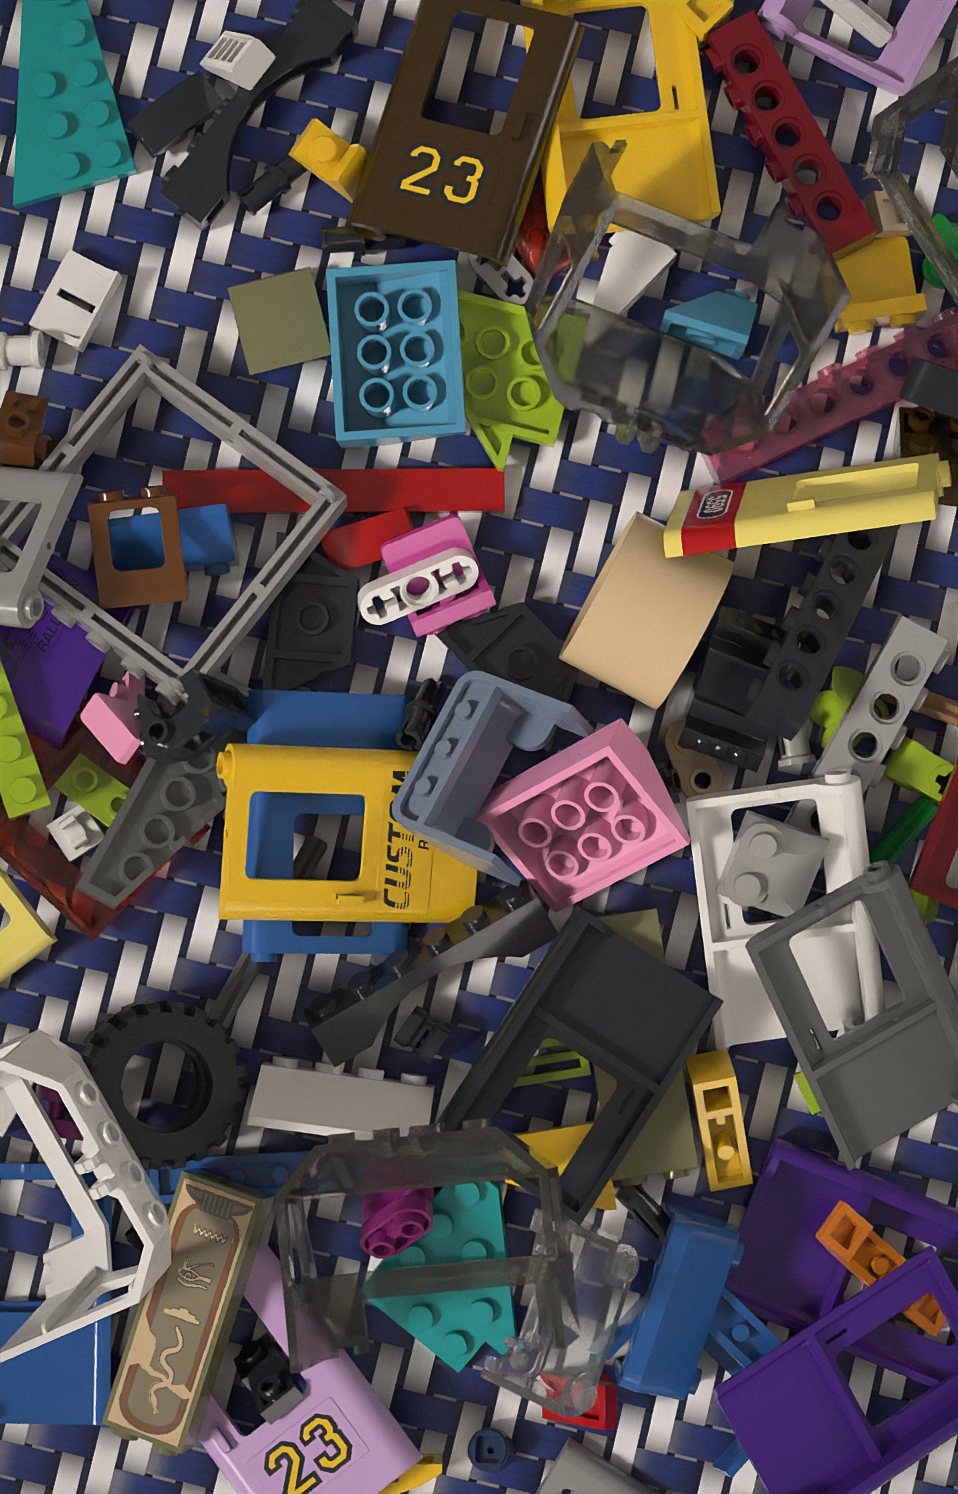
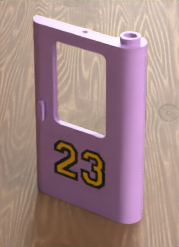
[198,1244,424,1494]

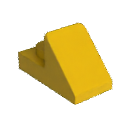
[289,118,368,203]

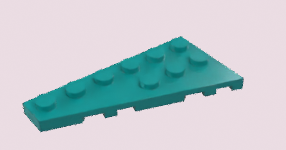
[13,0,137,209]

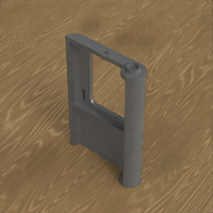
[745,860,958,1170]

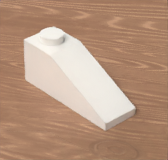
[580,228,677,354]

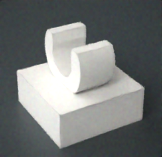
[47,805,105,862]

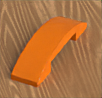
[815,1200,946,1337]

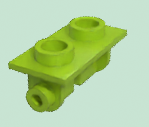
[54,753,130,827]

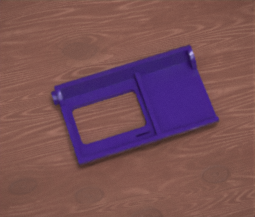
[713,1245,958,1494]

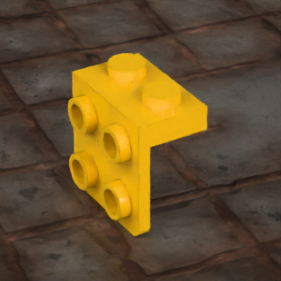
[823,236,927,336]

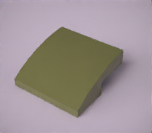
[228,266,331,375]

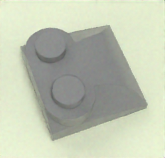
[716,810,830,917]

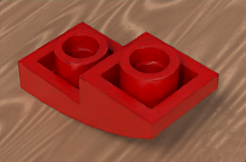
[321,506,414,571]

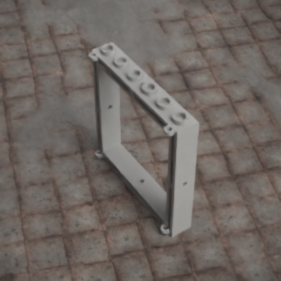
[0,344,347,705]

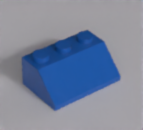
[108,504,239,577]

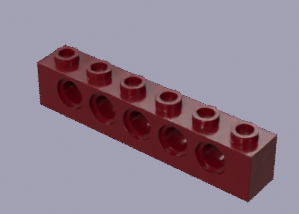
[703,10,877,266]

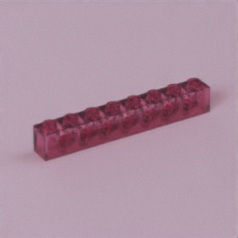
[695,307,958,485]

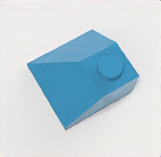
[658,289,758,360]

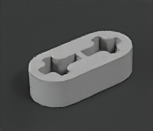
[468,253,535,307]

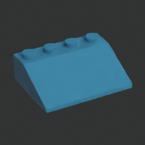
[326,260,466,449]

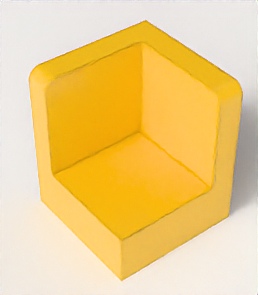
[672,0,734,50]

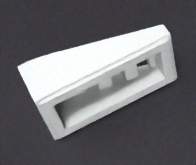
[199,30,276,91]

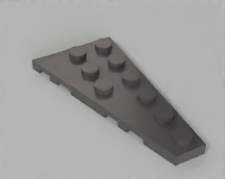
[75,671,252,909]

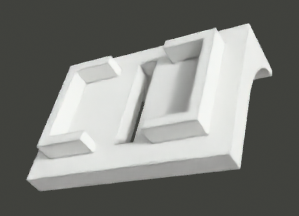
[29,249,122,353]

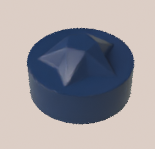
[468,1427,514,1473]

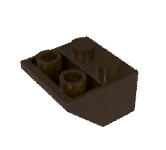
[892,407,958,507]

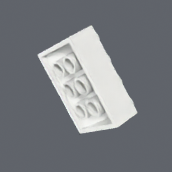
[247,1056,435,1149]

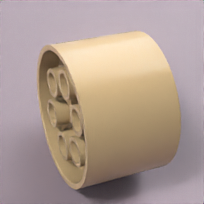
[559,511,734,709]

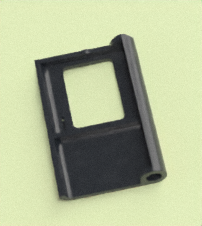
[432,906,724,1225]

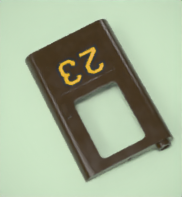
[345,0,585,267]

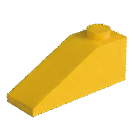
[685,1049,753,1192]

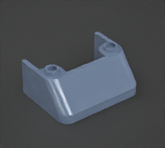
[392,670,596,887]

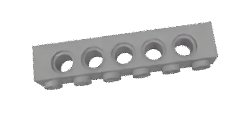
[784,614,950,870]

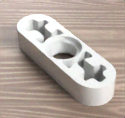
[357,547,479,625]

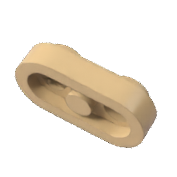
[664,720,724,799]

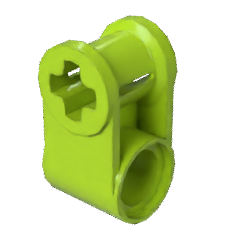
[883,736,954,804]

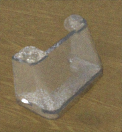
[480,1208,639,1417]

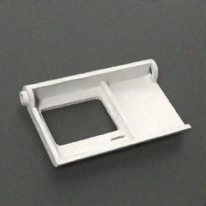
[686,768,886,1050]

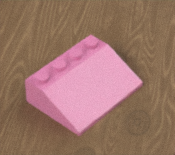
[476,718,691,913]

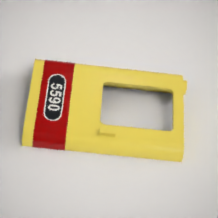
[664,453,951,558]

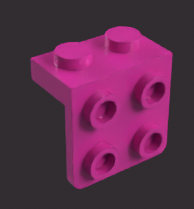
[380,514,496,637]

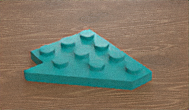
[358,1157,520,1373]

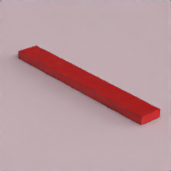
[162,468,505,514]

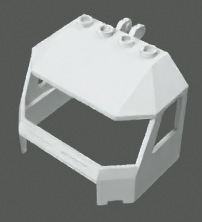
[0,1029,171,1363]

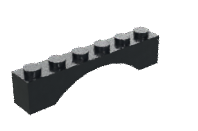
[160,0,359,233]
[302,878,558,1067]

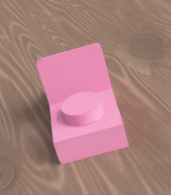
[80,671,145,765]

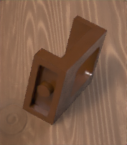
[87,485,190,609]

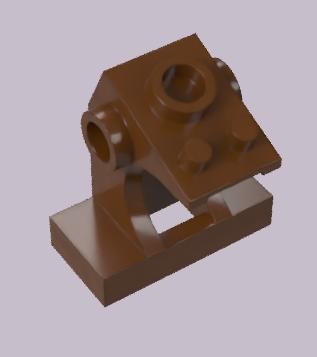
[0,390,60,470]

